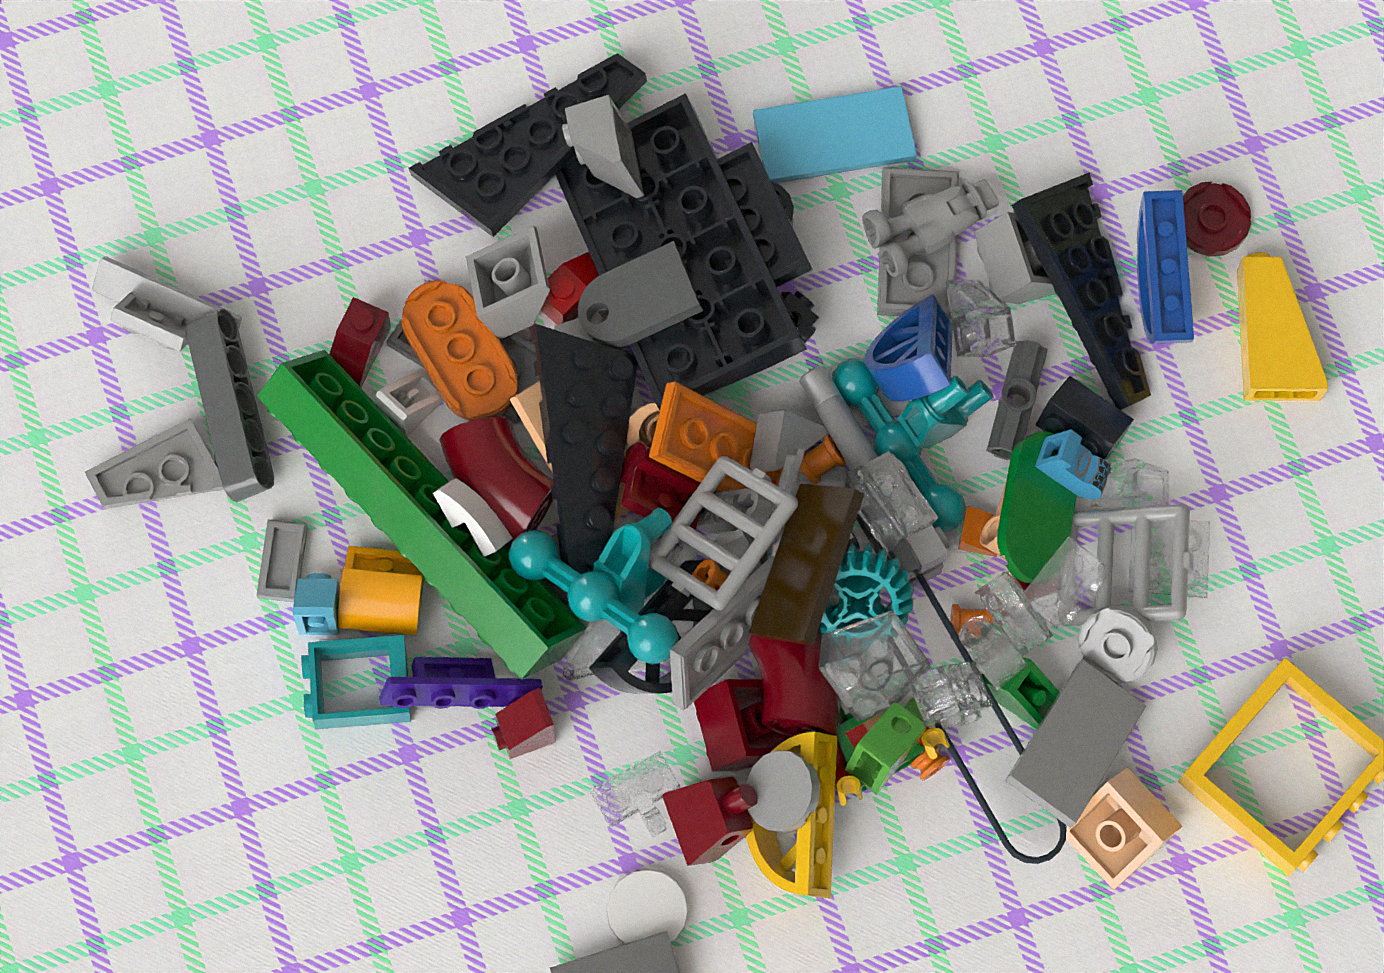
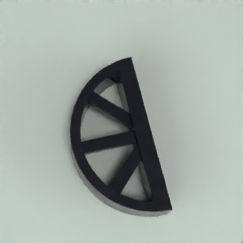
[589,559,714,694]

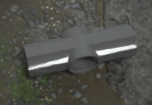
[986,340,1048,460]

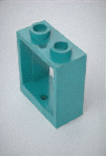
[301,635,411,730]

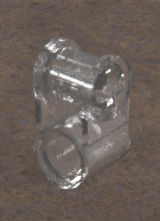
[959,616,1028,690]

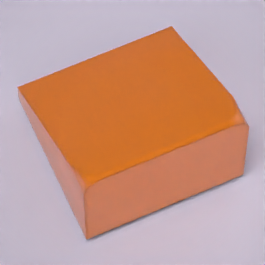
[958,506,997,557]

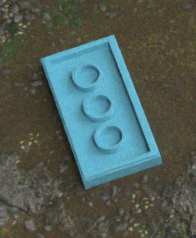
[753,86,917,183]

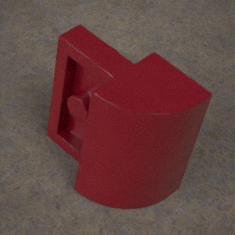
[620,442,701,530]

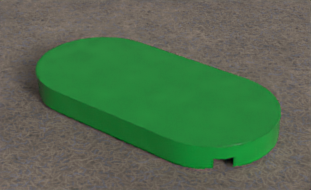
[997,431,1077,584]

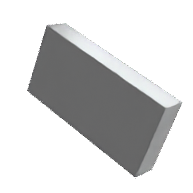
[257,519,308,602]

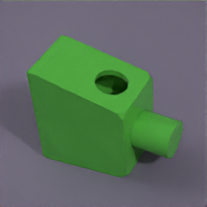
[845,698,930,795]

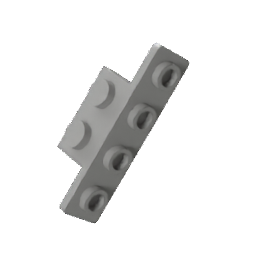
[92,256,242,351]

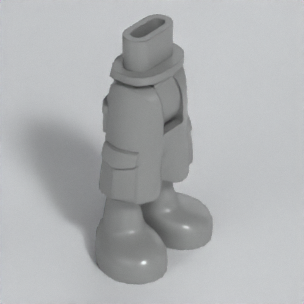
[862,179,999,277]

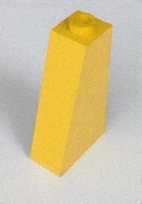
[1237,252,1328,401]

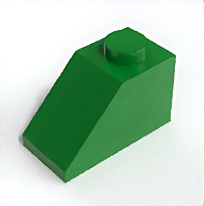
[981,649,1060,729]

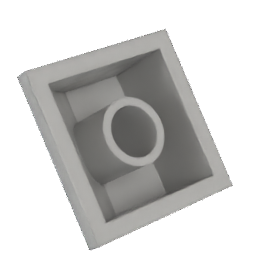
[562,95,644,198]
[974,212,1056,304]
[466,225,550,340]

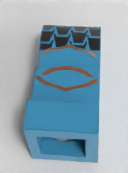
[1035,429,1111,500]

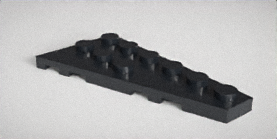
[408,53,647,237]
[1011,172,1151,410]
[528,324,638,574]

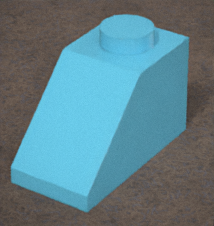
[293,573,340,635]

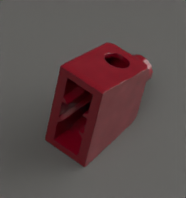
[662,777,758,866]

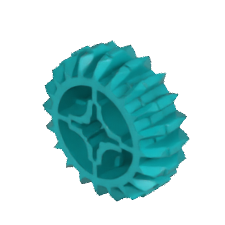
[820,543,914,649]

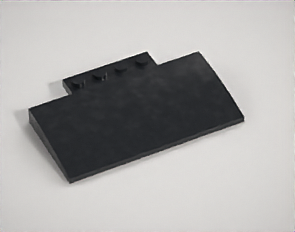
[555,93,813,410]

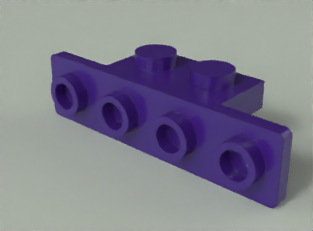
[379,657,543,709]

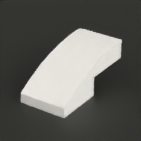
[433,478,512,557]

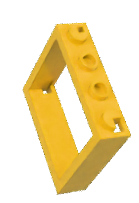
[1178,658,1384,877]

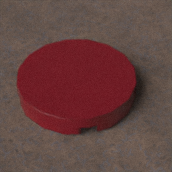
[1183,181,1251,257]

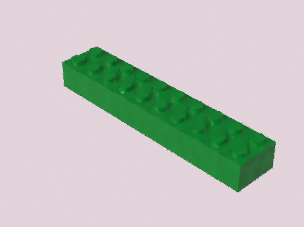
[257,350,588,679]

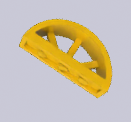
[746,732,837,899]

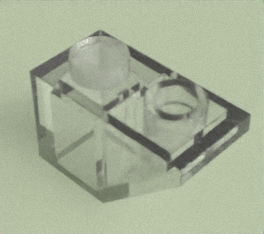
[946,280,1016,357]

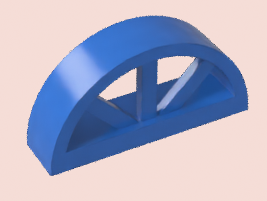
[1137,190,1194,344]
[864,294,953,402]

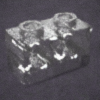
[908,661,993,730]

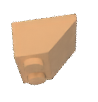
[1059,767,1183,890]

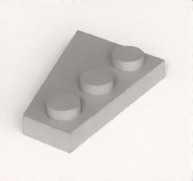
[85,418,224,509]

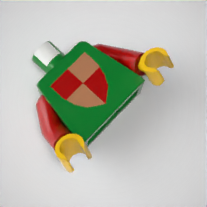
[835,693,950,806]

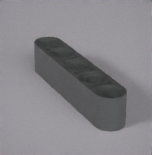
[186,309,274,502]

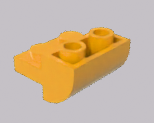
[338,546,424,636]

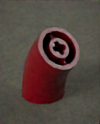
[439,417,554,542]
[748,627,840,737]

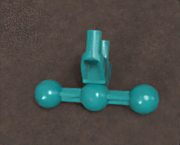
[832,358,994,533]
[508,508,679,664]

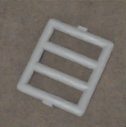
[648,456,798,610]
[1056,504,1194,626]

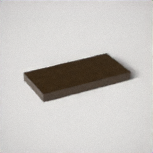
[749,483,864,645]

